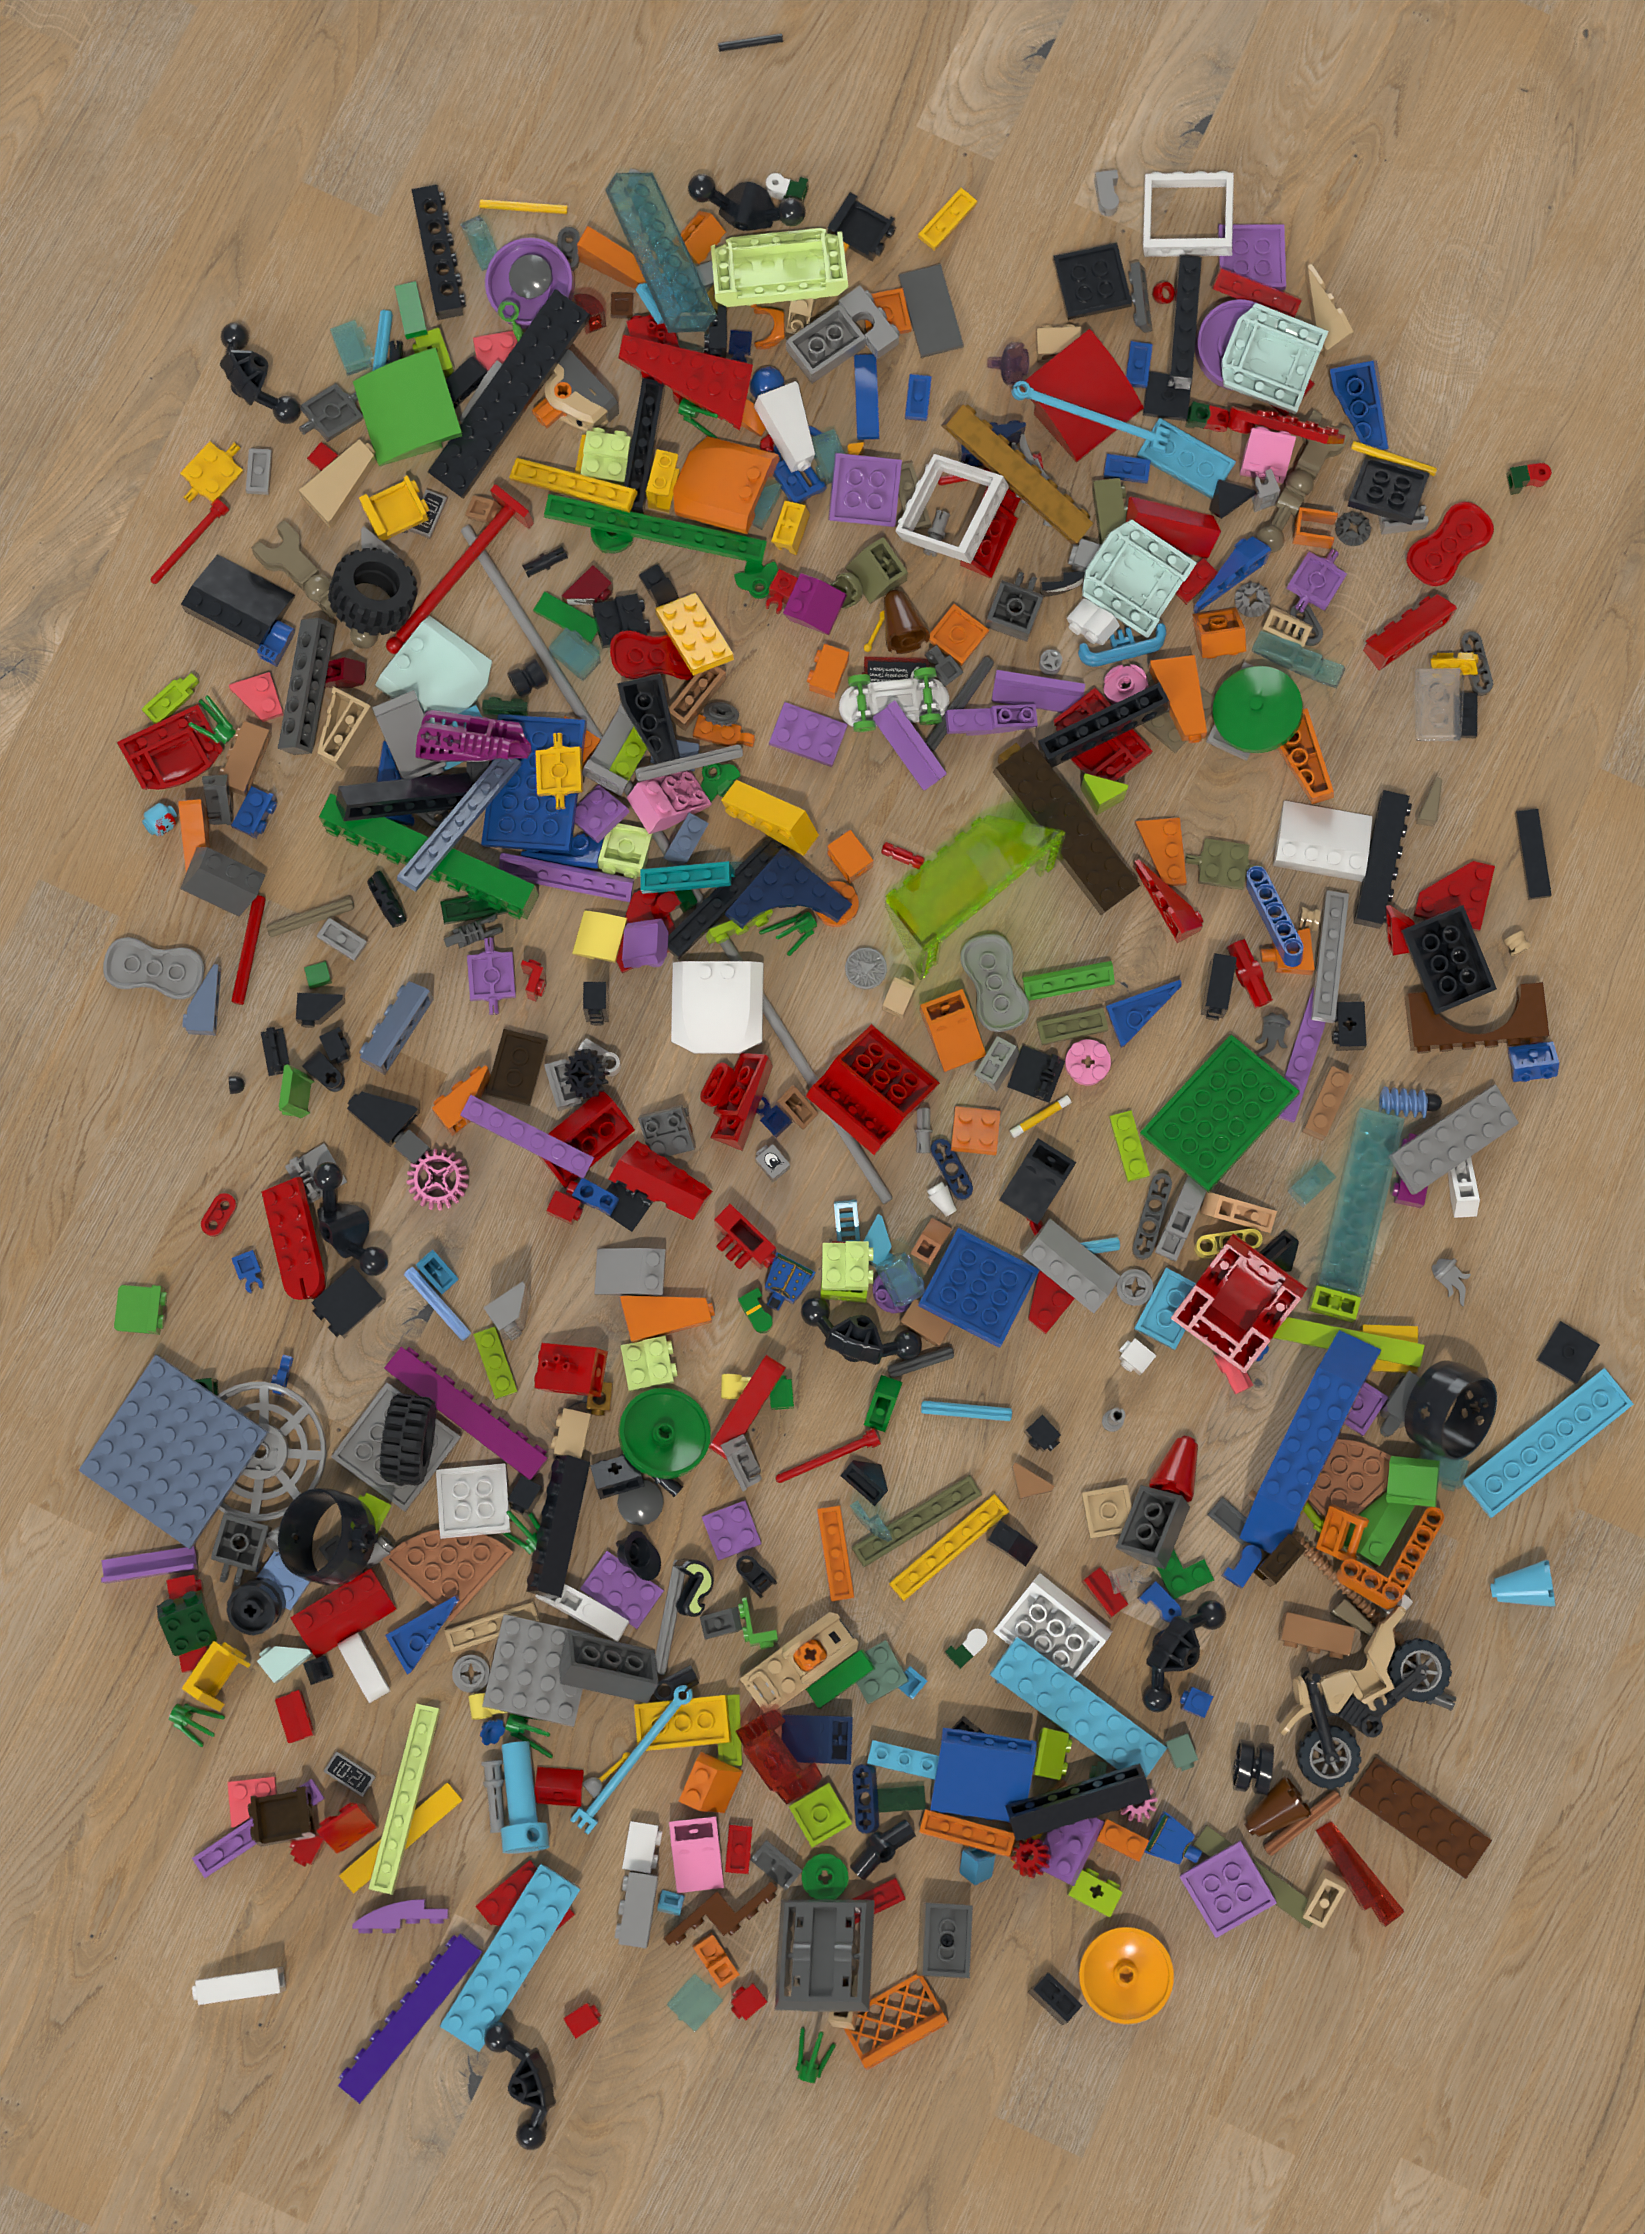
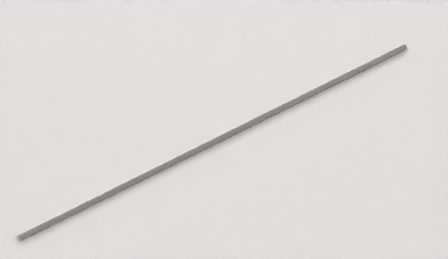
[461,525,893,1204]

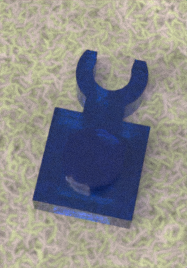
[729,330,752,363]
[756,1097,793,1138]

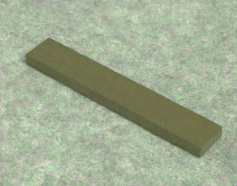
[852,1475,982,1568]
[1193,1826,1313,1929]

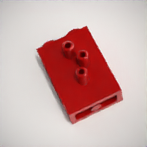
[626,315,680,380]
[714,1204,776,1270]
[534,1343,608,1397]

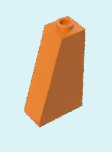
[577,226,660,289]
[1149,655,1207,743]
[178,799,210,872]
[620,1296,715,1343]

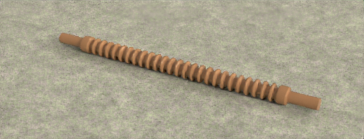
[1247,1489,1416,1661]

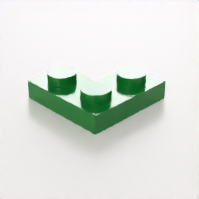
[1156,1549,1214,1599]

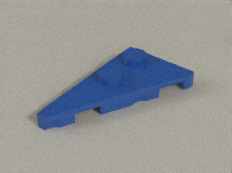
[376,741,415,826]
[521,833,605,868]
[1106,980,1182,1048]
[385,1595,459,1675]

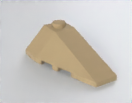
[1305,264,1354,358]

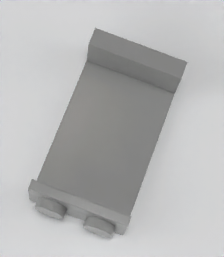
[372,690,446,779]
[582,703,648,796]

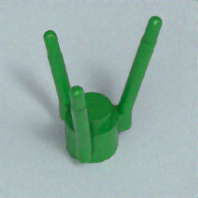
[678,398,719,439]
[189,695,236,744]
[759,911,817,956]
[502,1510,540,1555]
[168,1703,225,1747]
[505,1713,553,1759]
[795,2027,836,2084]

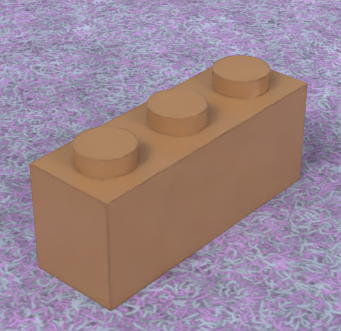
[669,666,726,731]
[219,721,272,796]
[1302,1066,1353,1141]
[1279,1612,1355,1660]

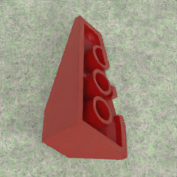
[1133,859,1204,943]

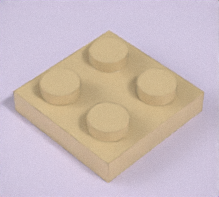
[1081,1485,1132,1539]

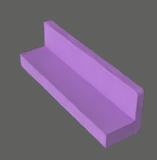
[992,670,1085,713]
[873,700,947,790]
[101,1546,198,1584]

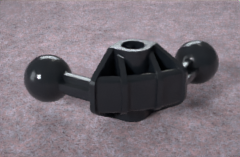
[688,174,806,231]
[220,322,301,424]
[313,1162,389,1276]
[801,1297,922,1365]
[1142,1600,1226,1713]
[484,2022,556,2150]

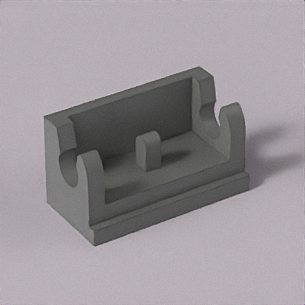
[202,775,233,825]
[750,1840,803,1890]

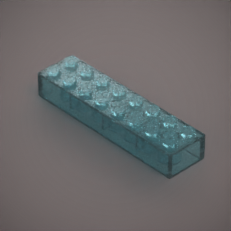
[605,173,717,333]
[1315,1108,1405,1297]

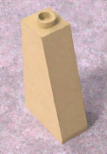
[299,439,376,529]

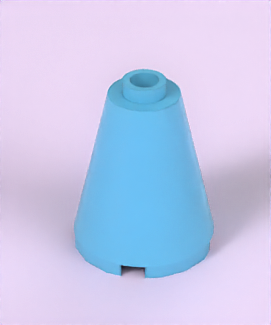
[1490,1560,1556,1607]

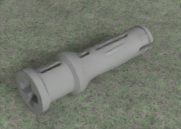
[1102,1408,1125,1432]
[481,1760,504,1833]

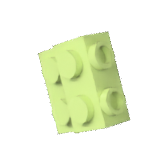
[580,428,631,485]
[598,823,653,879]
[822,1241,873,1291]
[620,1336,678,1391]

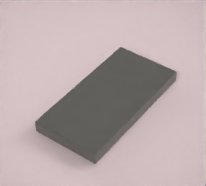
[898,264,964,358]

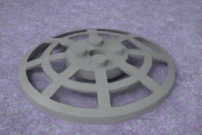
[218,1382,327,1521]

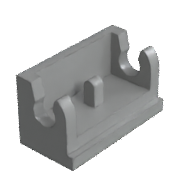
[1251,469,1280,512]
[1378,505,1429,535]
[974,1036,1020,1092]
[544,1059,582,1111]
[721,1434,762,1491]

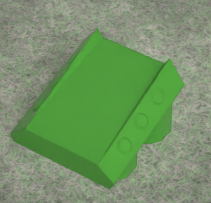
[279,1064,315,1119]
[1386,1456,1440,1507]

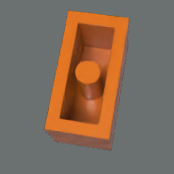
[672,211,726,264]
[807,644,850,699]
[1096,1819,1149,1862]

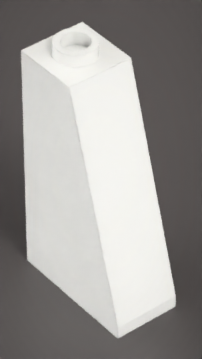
[754,381,815,473]
[192,1967,286,2005]

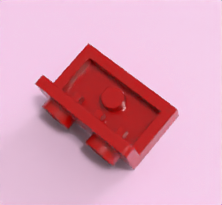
[521,959,546,1002]

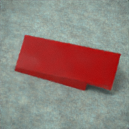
[960,486,1021,578]
[1126,497,1221,559]
[710,1053,773,1151]

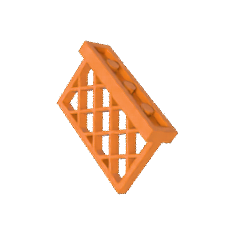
[843,1974,949,2071]

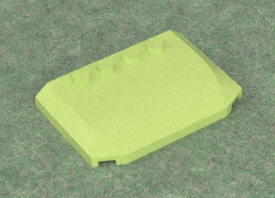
[711,228,848,307]

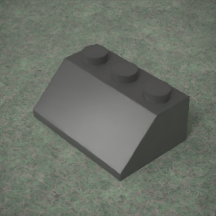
[180,847,265,916]
[1116,1485,1190,1569]

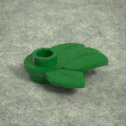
[734,562,778,599]
[701,763,741,802]

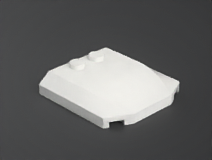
[671,961,764,1054]

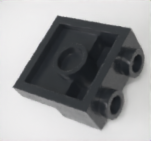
[703,305,727,358]
[592,593,650,649]

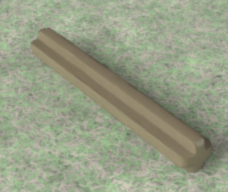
[266,897,354,937]

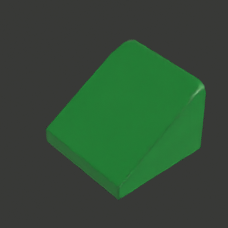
[304,961,332,989]

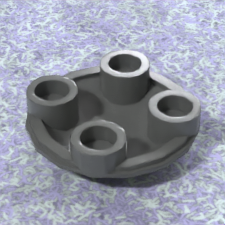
[509,255,553,300]
[617,1480,664,1526]

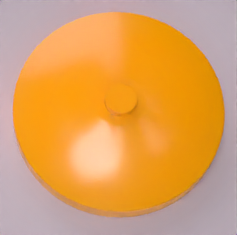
[1079,1927,1174,2024]

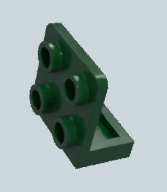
[157,1590,217,1656]

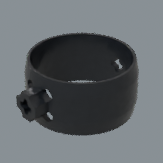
[1404,1360,1497,1460]
[278,1488,378,1585]

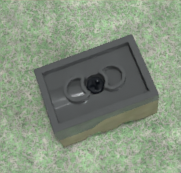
[917,1903,973,1979]

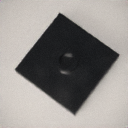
[1143,371,1192,422]
[1536,1321,1600,1385]

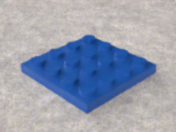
[918,1228,1040,1348]

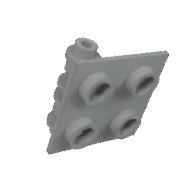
[285,1143,347,1205]

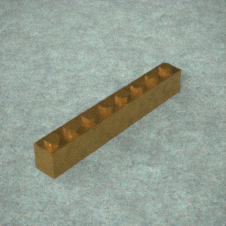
[941,404,1094,544]

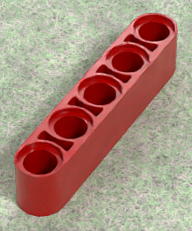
[709,1355,786,1461]

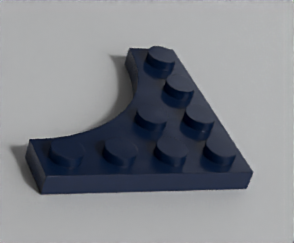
[725,848,852,929]

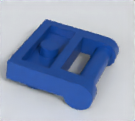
[773,460,827,504]

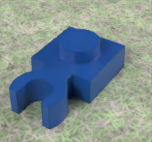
[231,1250,264,1294]
[271,1355,294,1397]

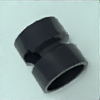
[507,658,548,699]

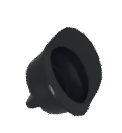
[616,1531,661,1581]

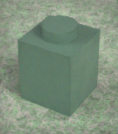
[1164,1733,1198,1771]

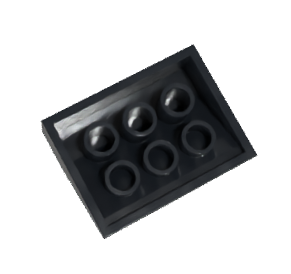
[181,554,295,650]
[1401,905,1497,1015]

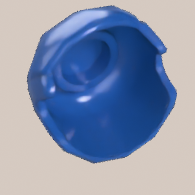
[749,367,785,399]

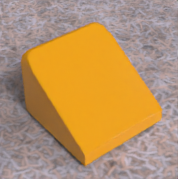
[847,442,865,456]

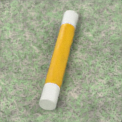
[1009,1095,1072,1138]

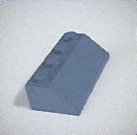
[359,981,434,1075]

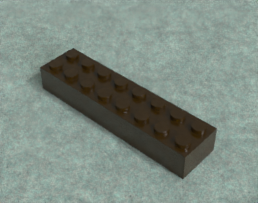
[993,741,1141,915]

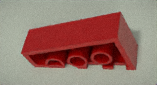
[608,1141,713,1220]

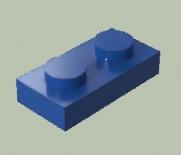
[1126,341,1153,389]
[905,374,932,421]
[1103,454,1151,484]

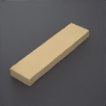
[444,1602,540,1653]

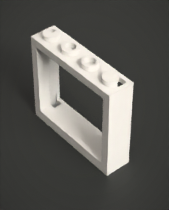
[1143,171,1234,257]
[895,454,1009,564]

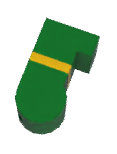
[738,1288,773,1334]

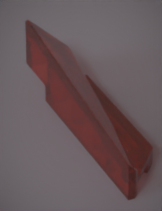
[1315,1821,1404,1927]

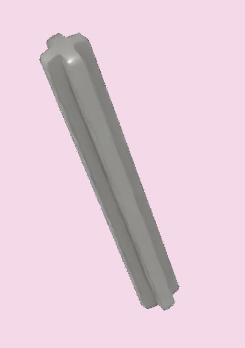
[635,744,743,782]
[655,1560,685,1675]

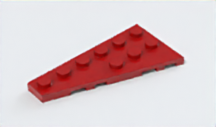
[618,335,753,431]

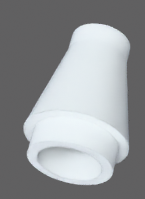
[927,1182,957,1217]

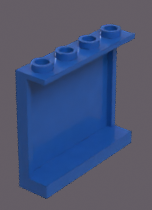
[930,1728,1037,1823]

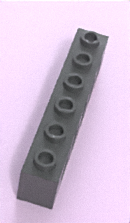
[278,618,335,755]

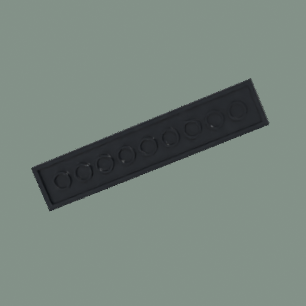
[428,289,592,499]

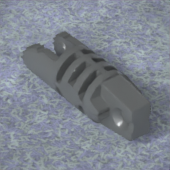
[444,913,503,948]

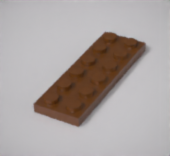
[1349,1757,1492,1879]

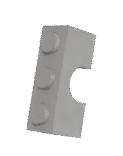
[839,286,900,359]

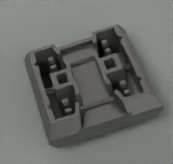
[775,1899,875,2012]

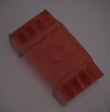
[735,1709,822,1805]

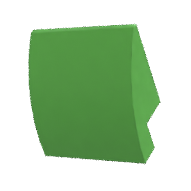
[353,347,462,467]

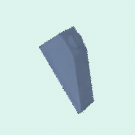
[183,964,221,1036]

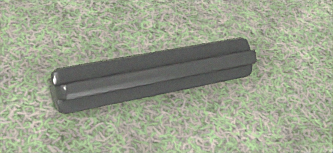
[888,1346,954,1378]

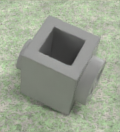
[1068,539,1101,572]

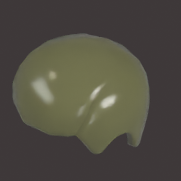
[831,573,863,608]

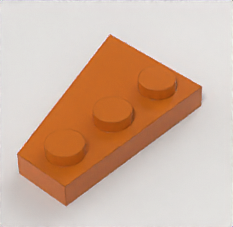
[1134,818,1187,886]

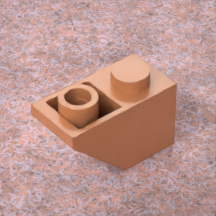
[910,1218,952,1268]

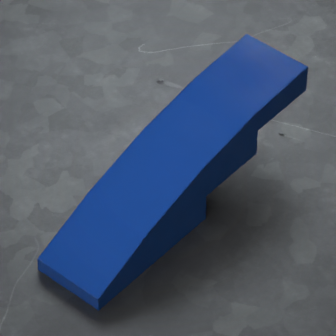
[854,354,879,440]

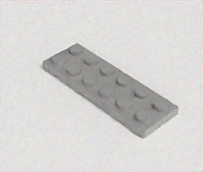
[1388,1085,1519,1195]

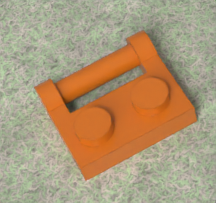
[1316,1505,1369,1561]

